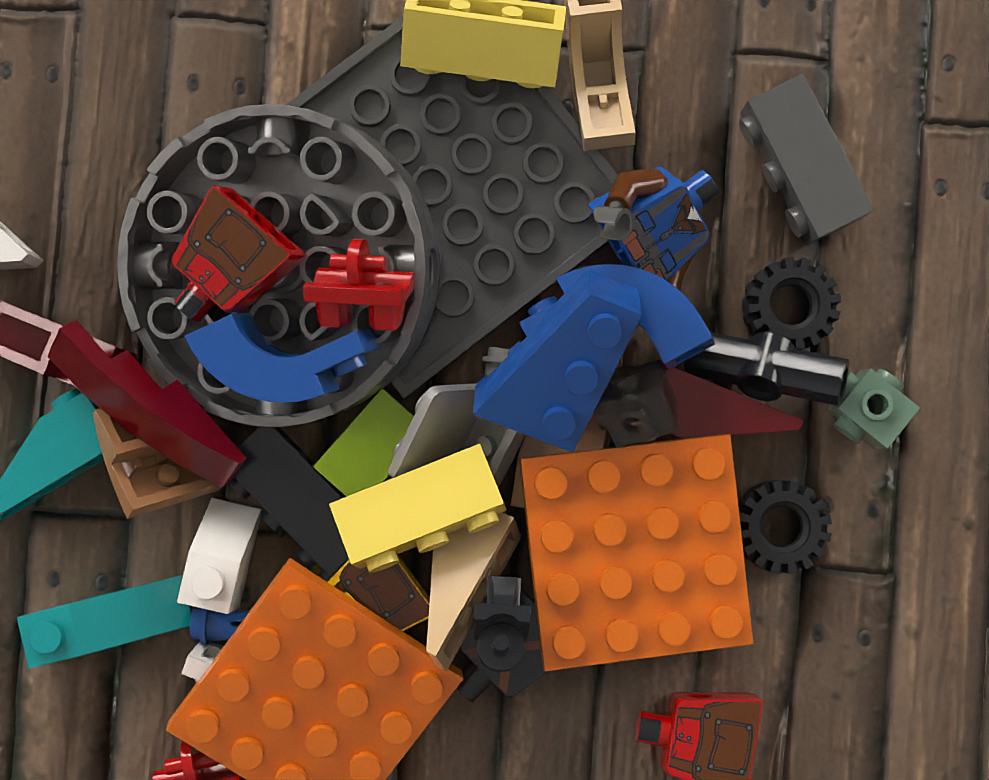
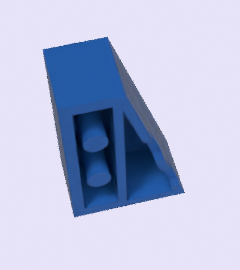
[473,269,642,453]

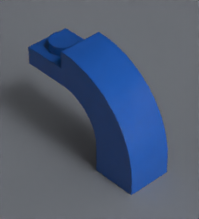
[519,264,715,370]

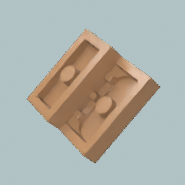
[93,408,221,519]

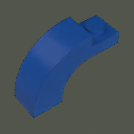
[184,313,379,403]

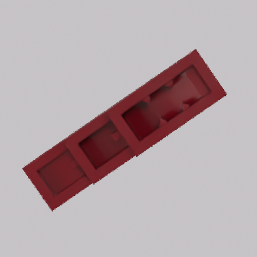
[47,320,246,487]

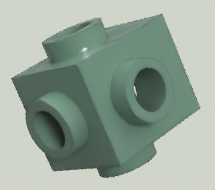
[827,368,920,449]

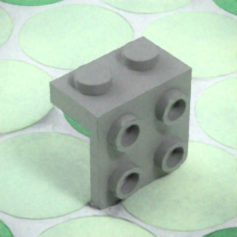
[388,383,526,488]

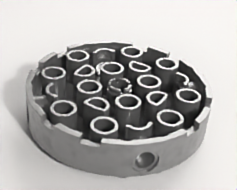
[117,104,440,427]

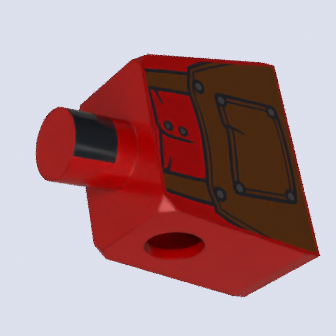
[172,185,307,322]
[635,692,763,780]

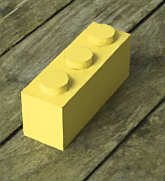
[400,0,566,88]
[329,444,507,573]

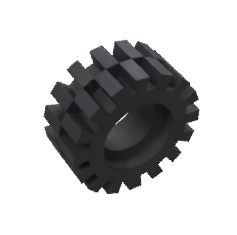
[742,257,841,350]
[738,480,832,574]

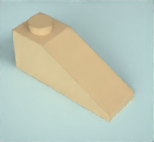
[426,512,522,671]

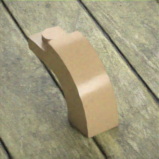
[564,0,636,151]

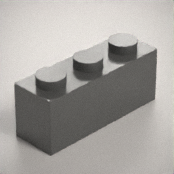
[739,73,874,246]

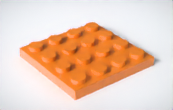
[519,433,754,671]
[166,558,463,780]

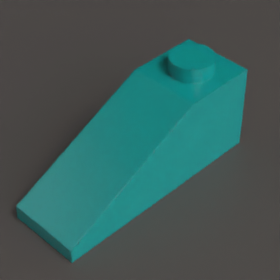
[0,389,104,523]
[17,575,193,669]

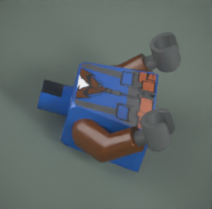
[588,167,720,291]

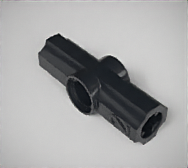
[684,332,849,406]

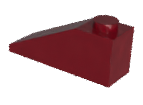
[631,361,804,442]

